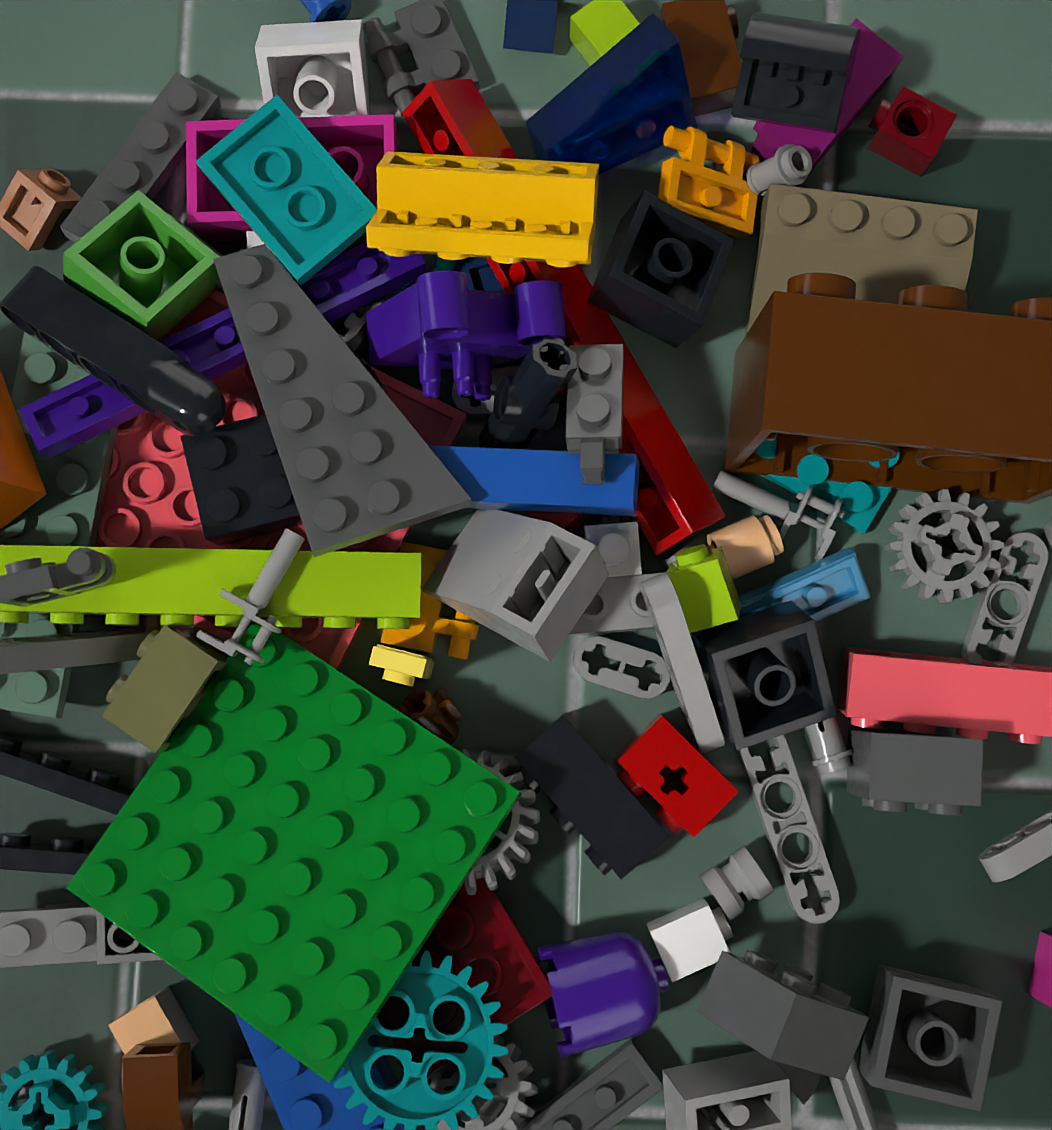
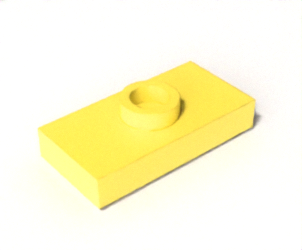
[369,644,435,687]

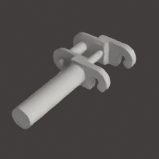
[712,470,845,561]
[196,528,305,665]

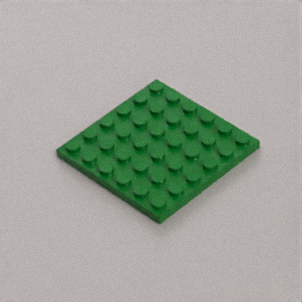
[66,621,522,1083]

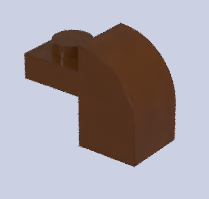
[121,1042,205,1130]

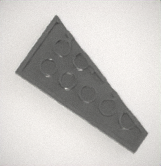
[213,244,471,557]

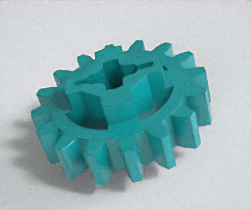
[0,1050,109,1130]

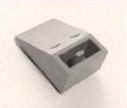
[421,509,609,662]

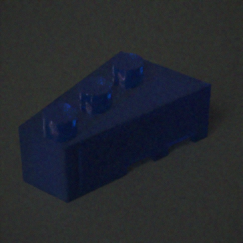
[526,13,697,175]

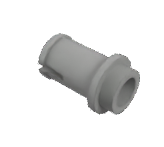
[746,144,812,196]
[805,717,853,775]

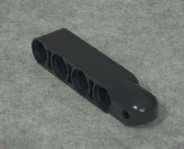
[0,265,227,436]

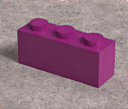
[751,18,904,187]

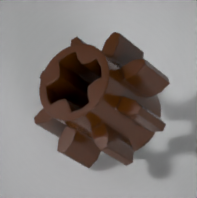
[398,688,463,745]

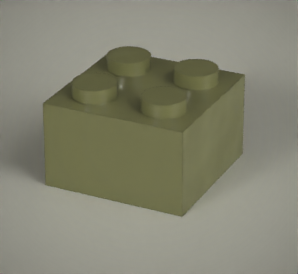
[101,625,229,753]

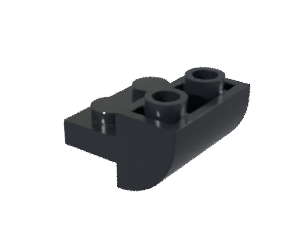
[731,12,862,134]

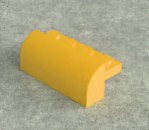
[366,151,599,267]

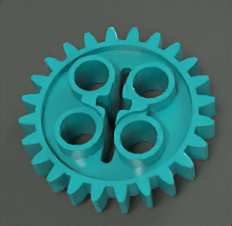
[333,951,509,1130]

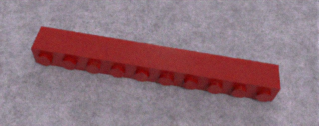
[402,78,726,555]

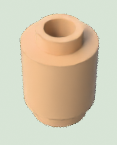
[706,515,784,580]

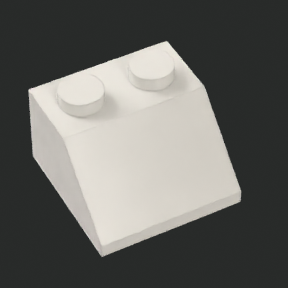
[255,19,370,118]

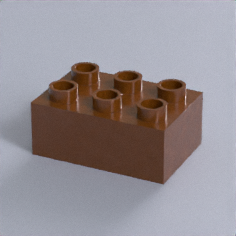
[725,273,1052,504]

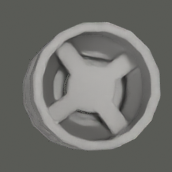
[700,846,774,921]

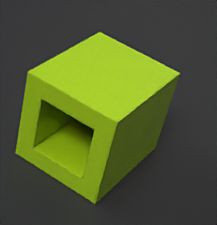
[569,0,648,85]
[666,544,741,633]

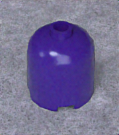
[536,932,669,1057]

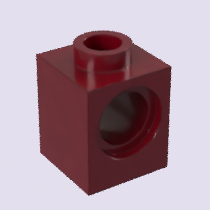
[867,86,957,177]

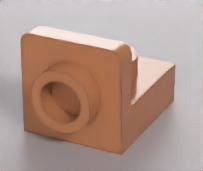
[0,167,82,251]

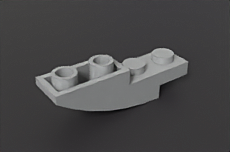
[0,903,162,968]

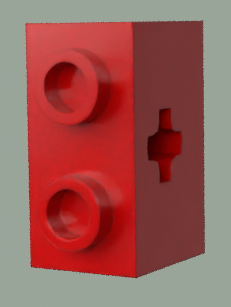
[615,715,739,837]

